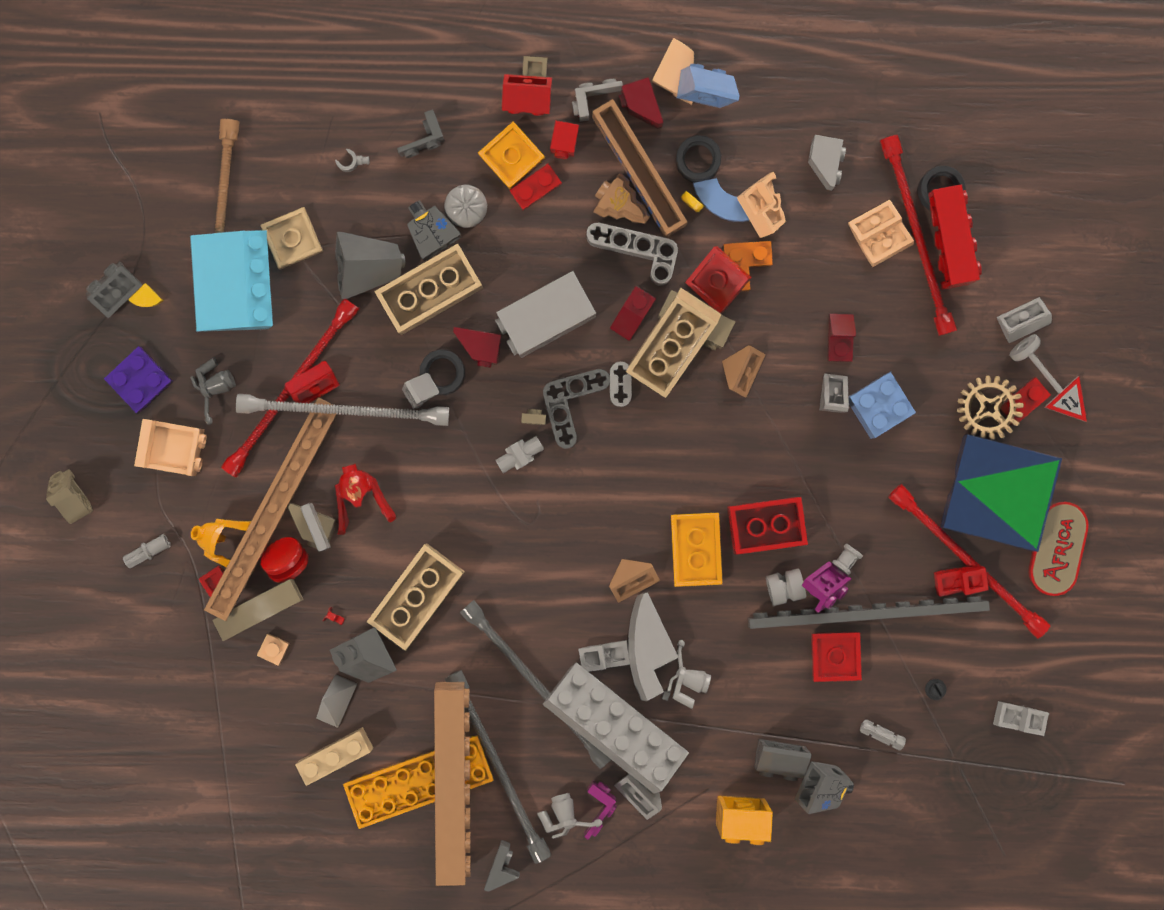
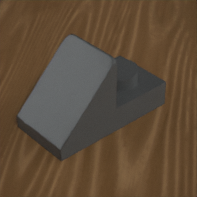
[484,840,520,892]

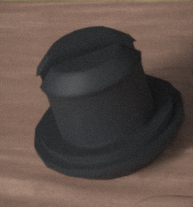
[925,679,946,700]

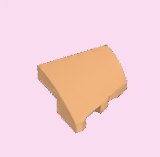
[652,38,694,105]
[737,172,786,238]

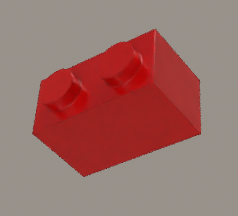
[502,74,552,116]

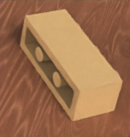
[295,727,374,786]

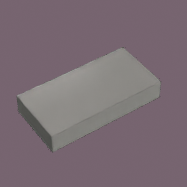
[300,503,331,552]

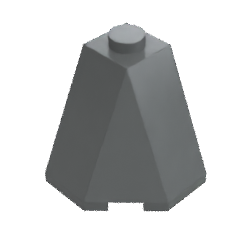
[335,232,405,299]

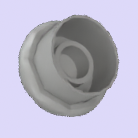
[444,185,487,228]

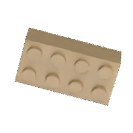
[374,244,483,335]
[626,288,721,398]
[367,543,465,651]

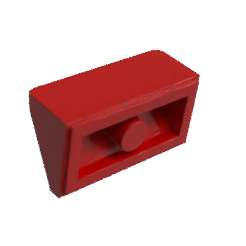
[285,361,340,404]

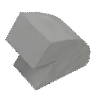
[628,592,679,701]

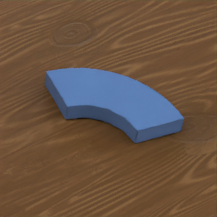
[693,178,749,222]

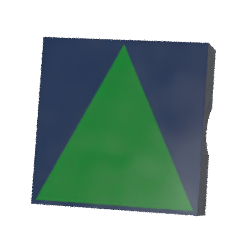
[940,434,1062,552]

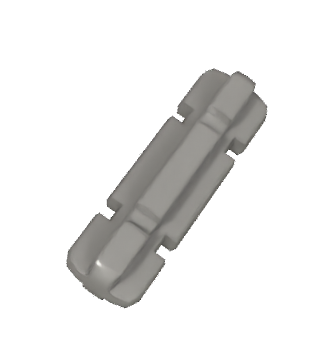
[860,719,906,750]

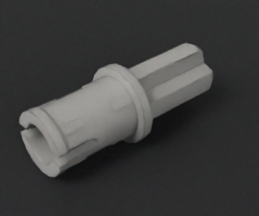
[123,534,171,568]

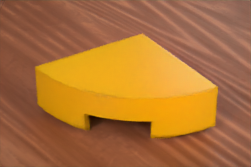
[128,283,163,307]

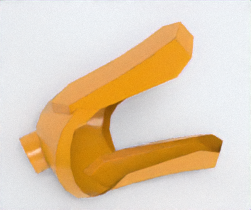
[191,519,251,567]

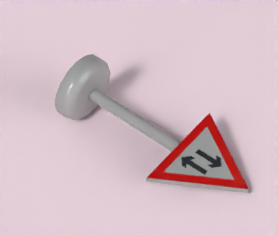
[1009,334,1087,422]

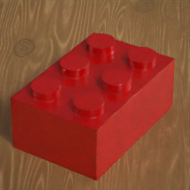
[727,497,808,555]

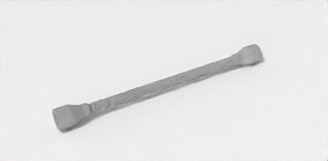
[236,394,449,426]

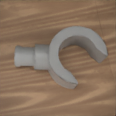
[335,149,370,172]

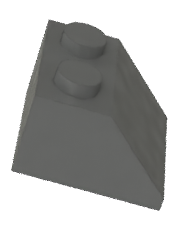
[329,627,397,683]
[754,739,811,781]

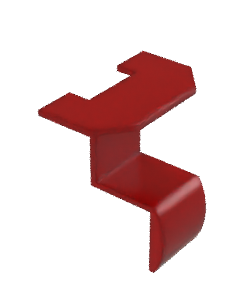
[323,607,345,625]

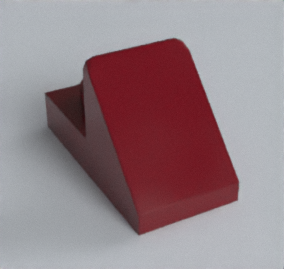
[827,314,856,362]

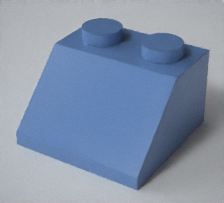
[677,64,739,108]

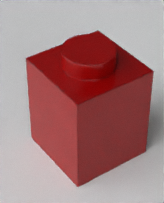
[550,120,579,159]

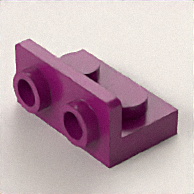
[801,561,851,613]

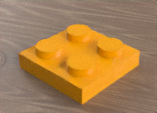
[478,122,545,189]

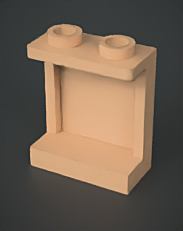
[134,419,207,476]

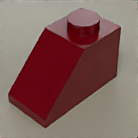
[618,77,663,129]
[609,286,656,341]
[453,327,502,368]

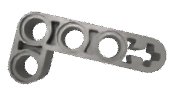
[587,223,678,286]

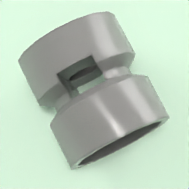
[766,568,806,606]

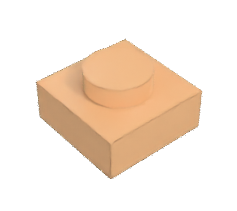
[257,633,290,666]

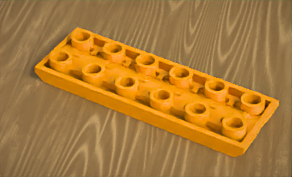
[343,735,494,829]

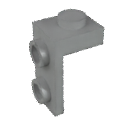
[572,79,623,122]

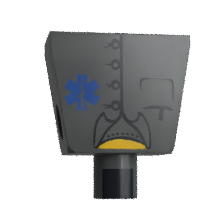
[407,200,462,262]
[795,762,854,814]

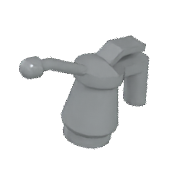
[667,640,711,709]
[537,793,602,839]

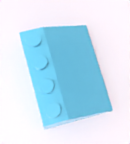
[190,230,273,332]

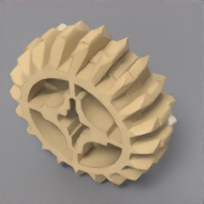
[957,376,1024,440]

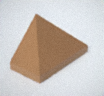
[722,345,765,398]
[609,559,660,603]

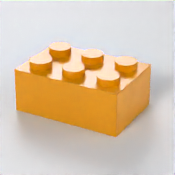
[716,796,773,845]

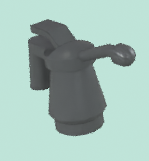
[190,357,236,425]

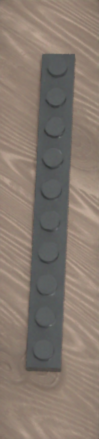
[747,596,990,629]

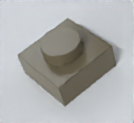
[522,56,548,77]
[521,409,546,425]

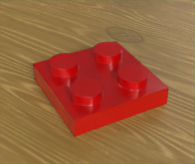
[685,246,752,314]
[811,632,862,682]

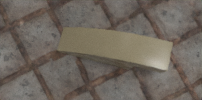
[212,579,304,641]

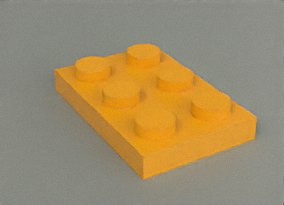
[671,513,722,587]

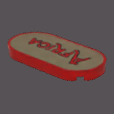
[1029,502,1088,596]

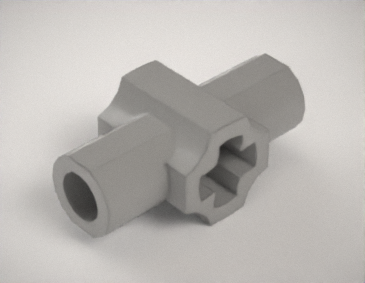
[495,436,544,473]

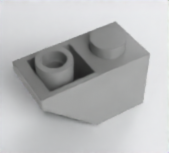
[808,135,846,191]

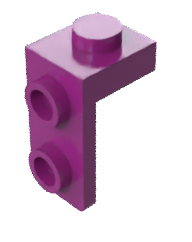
[584,781,617,840]

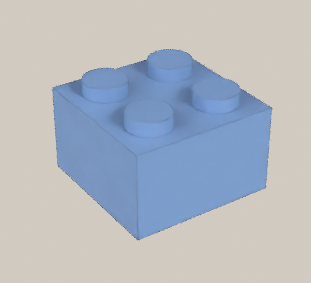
[848,372,916,439]

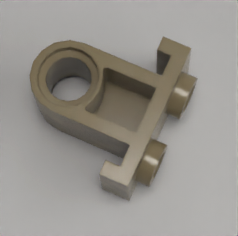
[46,469,93,524]

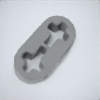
[610,361,632,407]

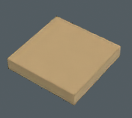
[260,207,323,270]

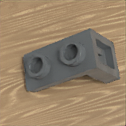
[397,109,445,158]

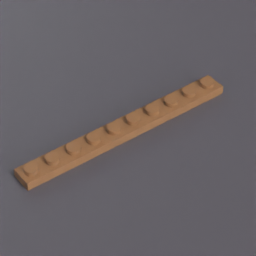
[204,397,337,621]

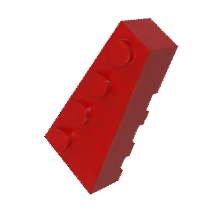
[928,184,982,290]

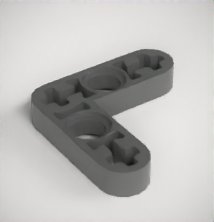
[543,369,610,449]

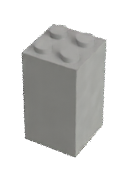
[495,271,596,358]

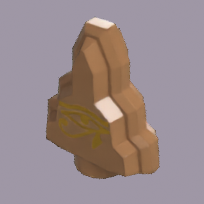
[593,173,650,224]

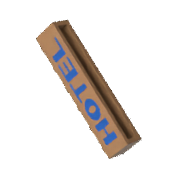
[592,99,687,238]

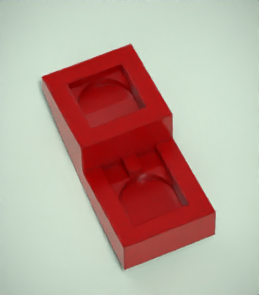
[934,567,989,597]

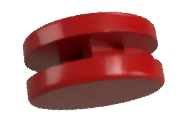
[261,537,309,583]

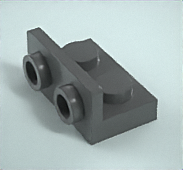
[86,261,142,318]

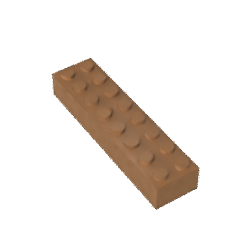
[434,682,471,886]

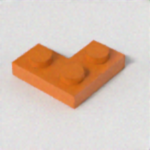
[723,241,773,291]

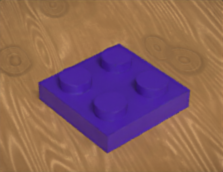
[104,346,173,414]

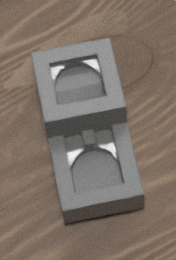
[579,640,630,672]
[993,701,1049,736]

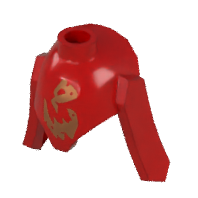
[335,464,396,535]

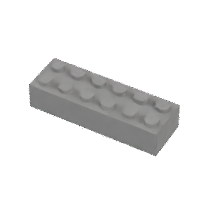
[543,662,689,794]

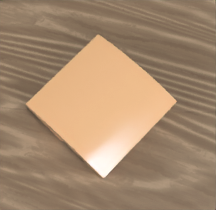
[848,200,914,267]

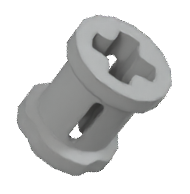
[832,544,863,575]

